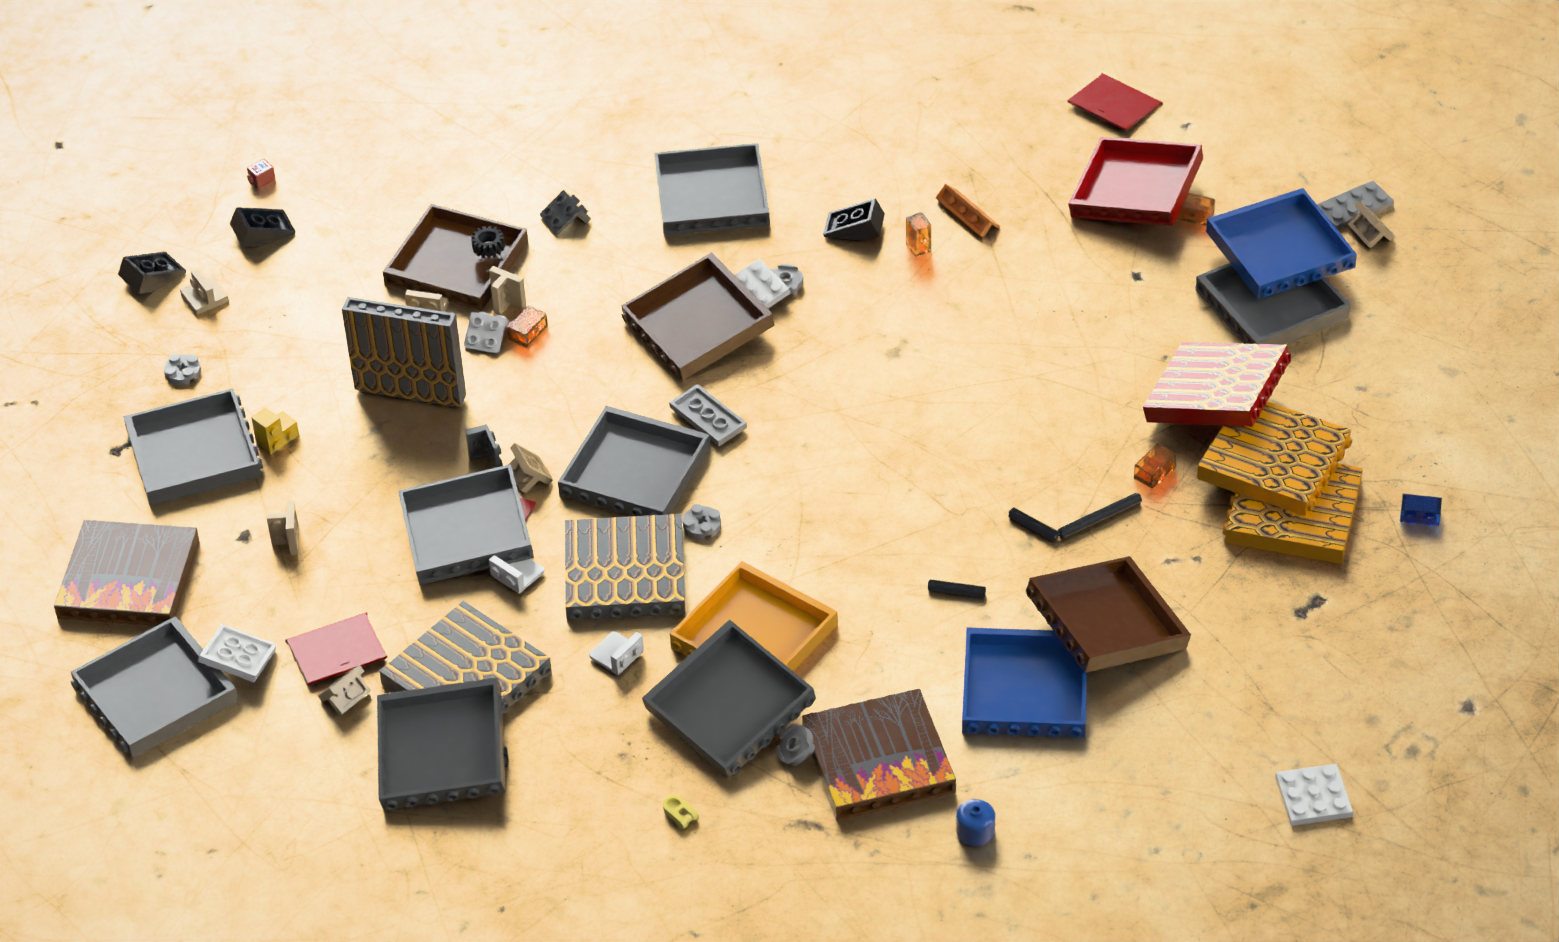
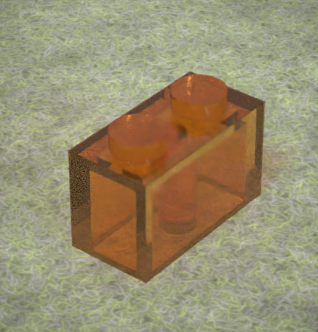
[1177,193,1215,225]
[906,212,932,257]
[507,305,548,348]
[1134,443,1176,489]

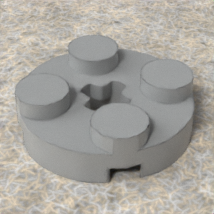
[770,264,803,295]
[163,353,201,385]
[682,504,721,539]
[777,724,815,767]

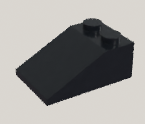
[823,198,885,241]
[229,207,296,247]
[117,251,186,294]

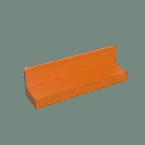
[935,183,1000,237]

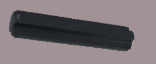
[1008,507,1059,541]
[927,579,986,598]

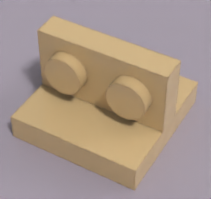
[1348,201,1395,248]
[489,266,527,315]
[180,268,229,315]
[405,290,449,312]
[508,442,553,493]
[267,500,299,555]
[317,665,372,716]

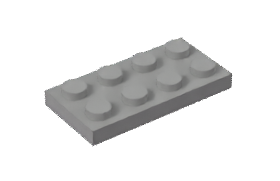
[1317,180,1394,230]
[669,384,747,446]

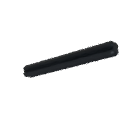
[1057,493,1142,539]

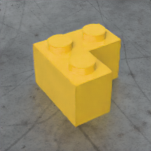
[251,407,299,454]

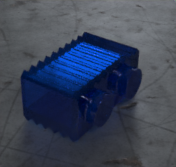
[1400,494,1442,526]

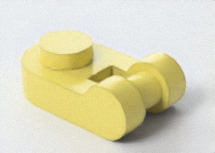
[663,795,699,830]

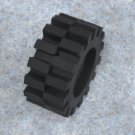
[471,226,505,259]

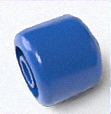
[956,799,996,846]

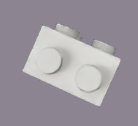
[464,312,511,354]
[489,555,545,594]
[589,631,644,675]

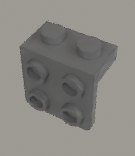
[540,189,592,235]
[465,424,503,468]

